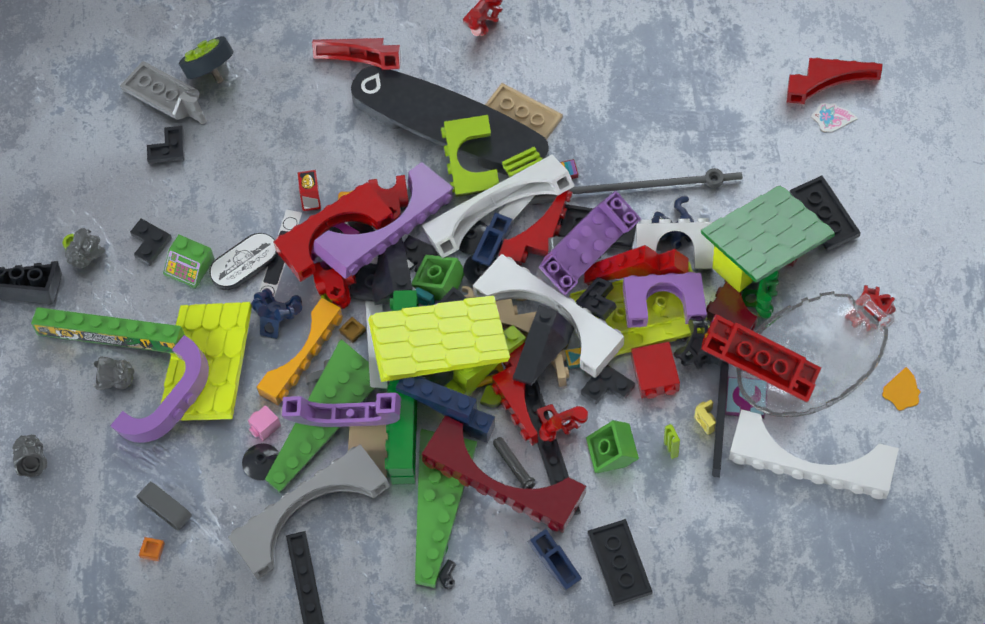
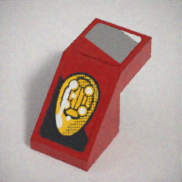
[297,169,321,211]

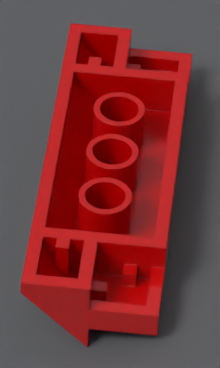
[701,314,822,403]

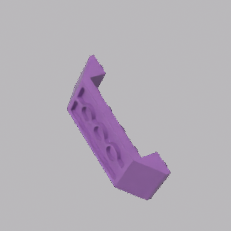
[539,191,641,296]

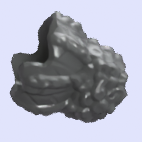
[65,228,106,269]
[92,356,134,390]
[12,434,47,478]

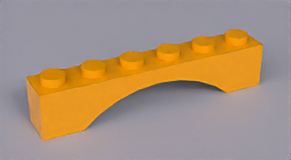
[257,298,343,406]

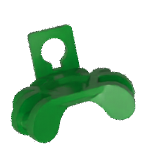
[742,270,779,319]

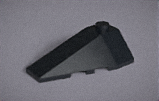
[372,237,413,305]
[512,305,574,385]

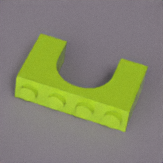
[441,115,499,197]

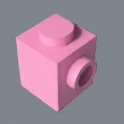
[248,405,281,441]

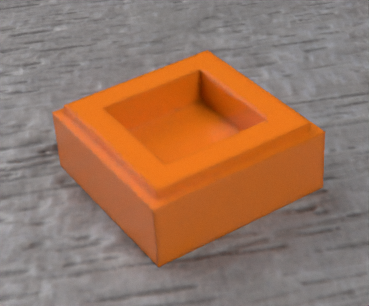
[139,537,165,562]

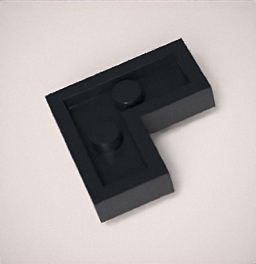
[147,126,185,164]
[130,218,172,266]
[576,277,617,320]
[581,365,635,404]

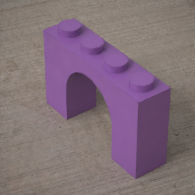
[623,272,707,328]

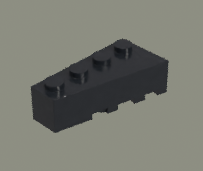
[0,261,62,304]

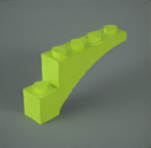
[444,325,526,396]

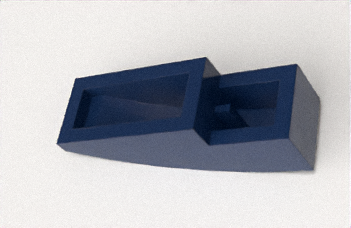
[472,212,513,267]
[527,529,582,590]

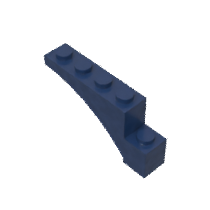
[396,376,495,443]

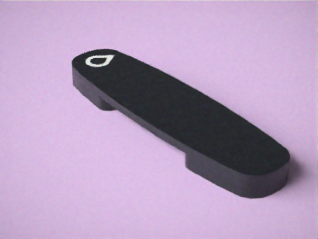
[351,66,549,176]

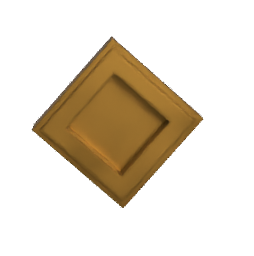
[339,317,366,343]

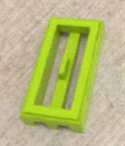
[502,146,543,177]
[664,424,680,459]

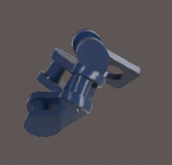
[251,288,302,339]

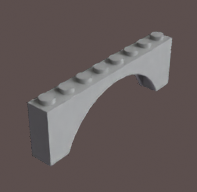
[228,444,390,580]

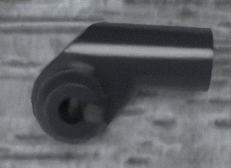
[439,559,456,589]

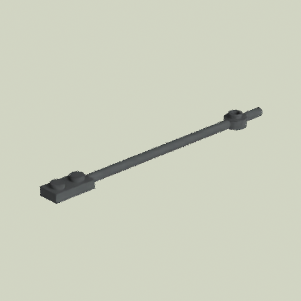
[527,168,743,205]

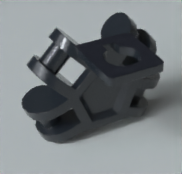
[673,318,723,369]

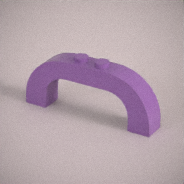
[110,335,209,443]
[282,393,401,427]

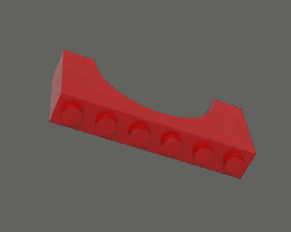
[273,182,394,282]

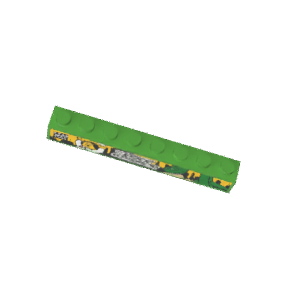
[31,307,185,354]

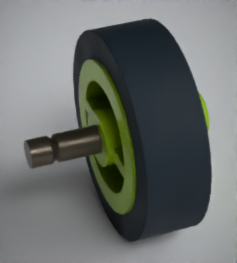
[179,36,234,84]

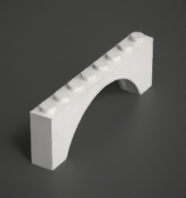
[422,154,574,258]
[473,254,624,378]
[729,409,899,499]

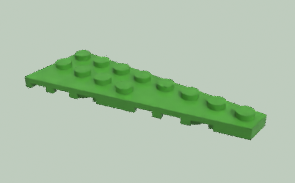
[265,339,375,493]
[415,429,477,588]

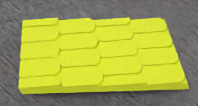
[569,262,709,357]
[368,296,510,382]
[161,302,252,421]

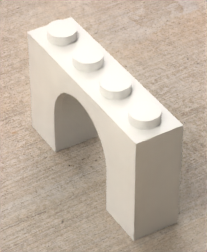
[636,218,714,268]

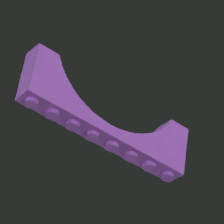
[314,162,453,279]

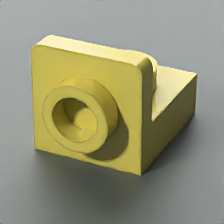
[694,400,716,435]

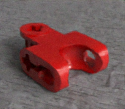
[368,175,409,221]
[313,262,356,309]

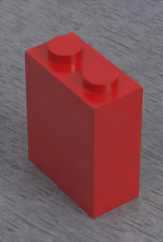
[631,342,680,399]

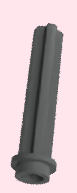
[493,437,535,489]

